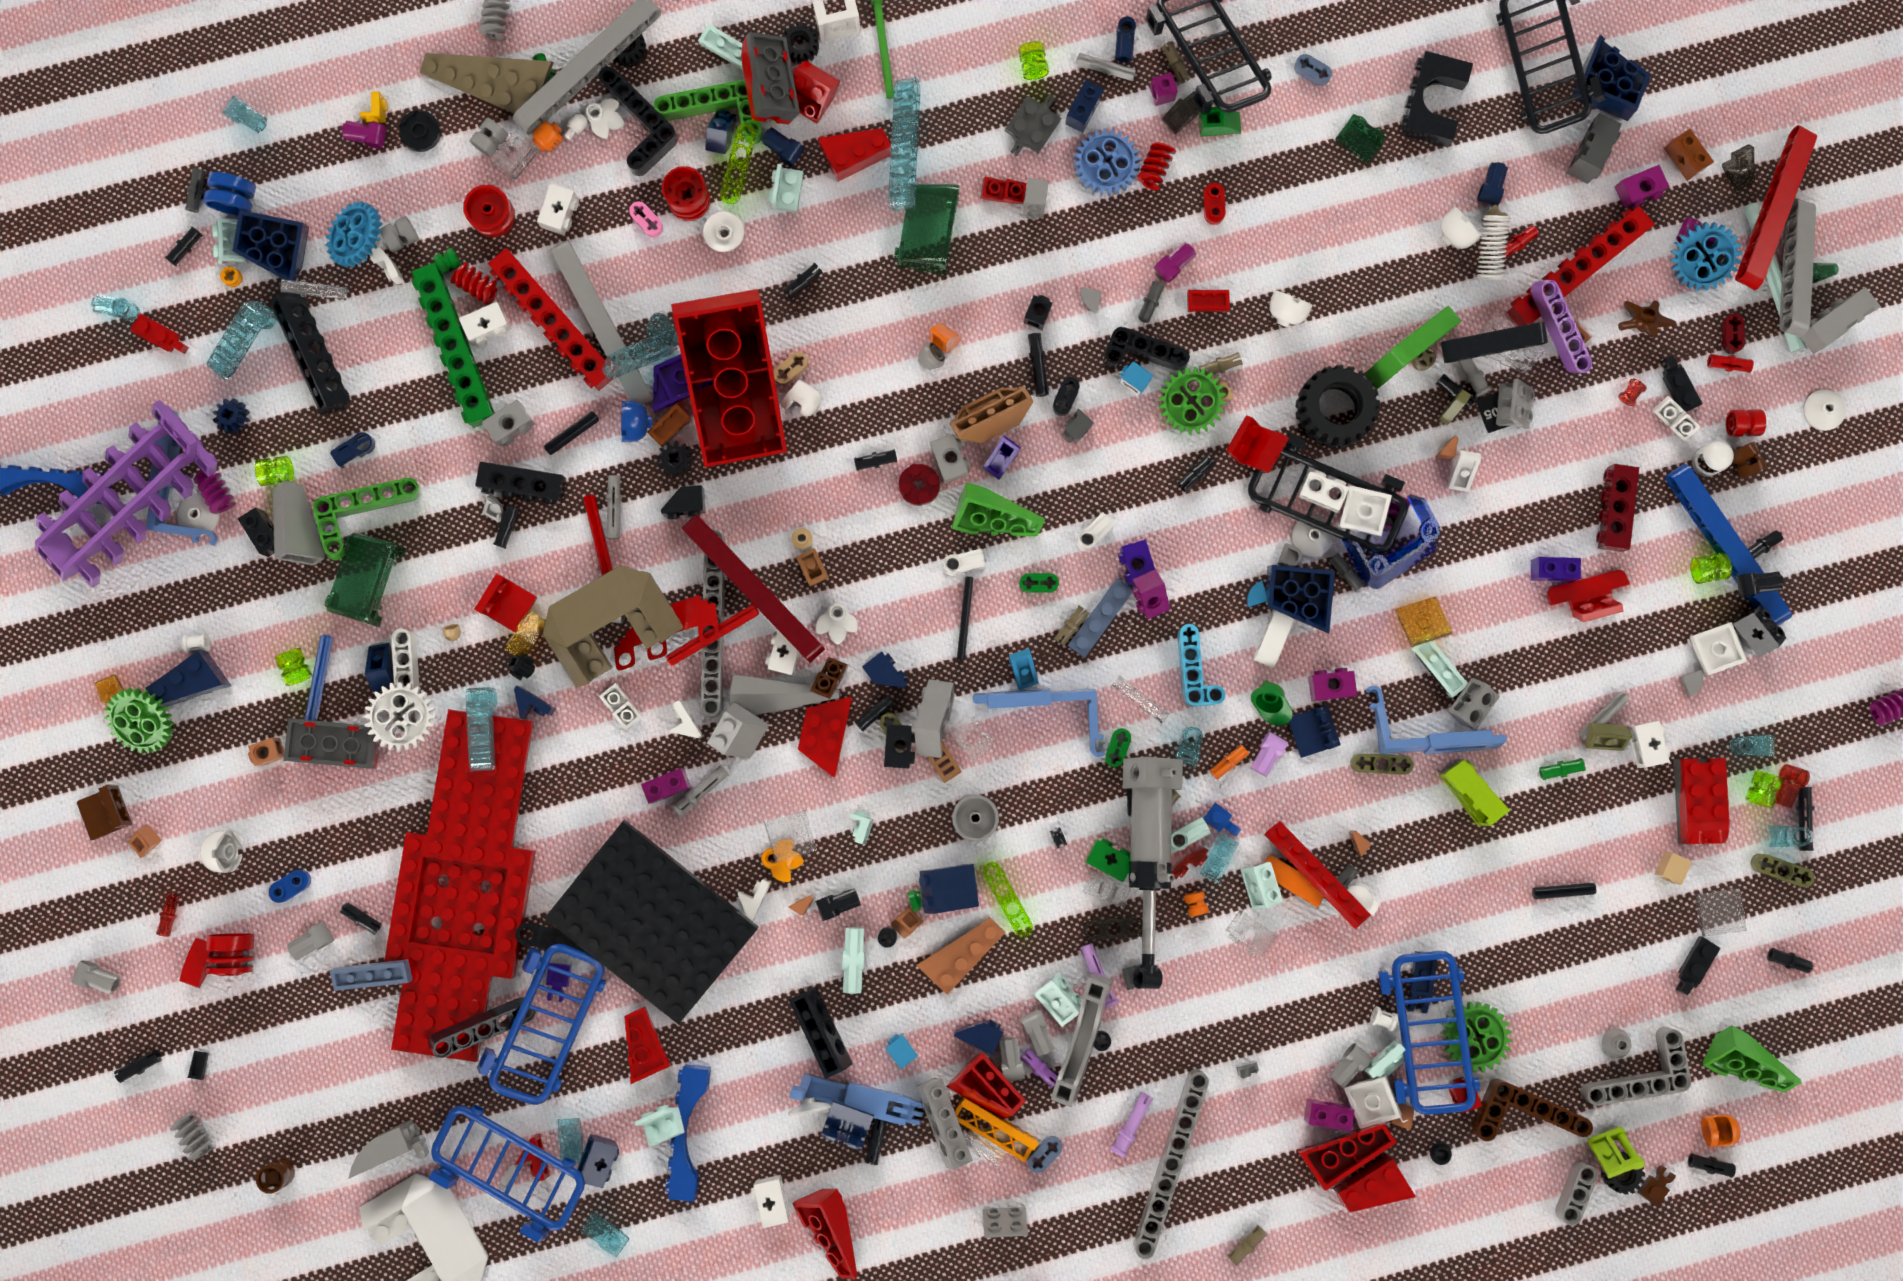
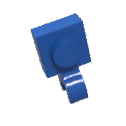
[1203,802,1241,836]

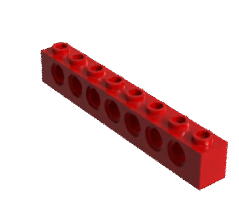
[1507,206,1655,326]
[487,248,617,391]

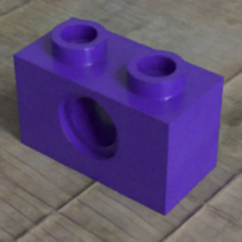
[1118,539,1155,589]
[1531,557,1581,582]

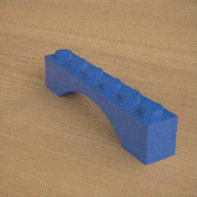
[0,465,112,504]
[665,1064,711,1202]

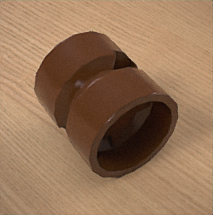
[1733,441,1768,479]
[256,1159,295,1194]

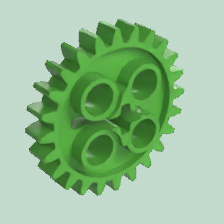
[1159,367,1227,435]
[104,687,174,754]
[1440,1001,1512,1073]

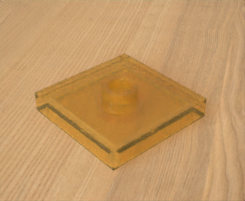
[1395,596,1452,647]

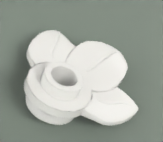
[585,98,625,139]
[816,603,858,645]

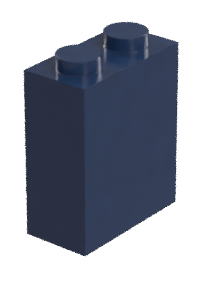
[919,864,979,914]

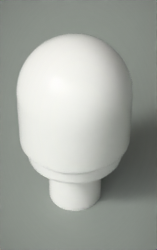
[563,114,587,141]

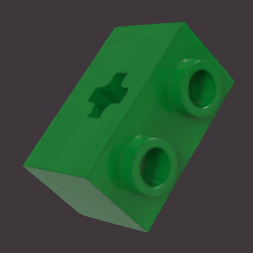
[1084,838,1130,882]

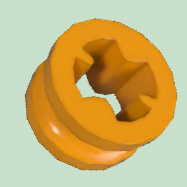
[220,266,243,287]

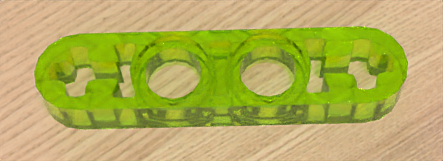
[720,123,757,204]
[983,862,1033,937]

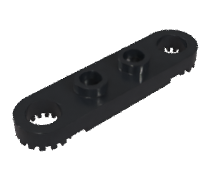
[515,923,587,953]

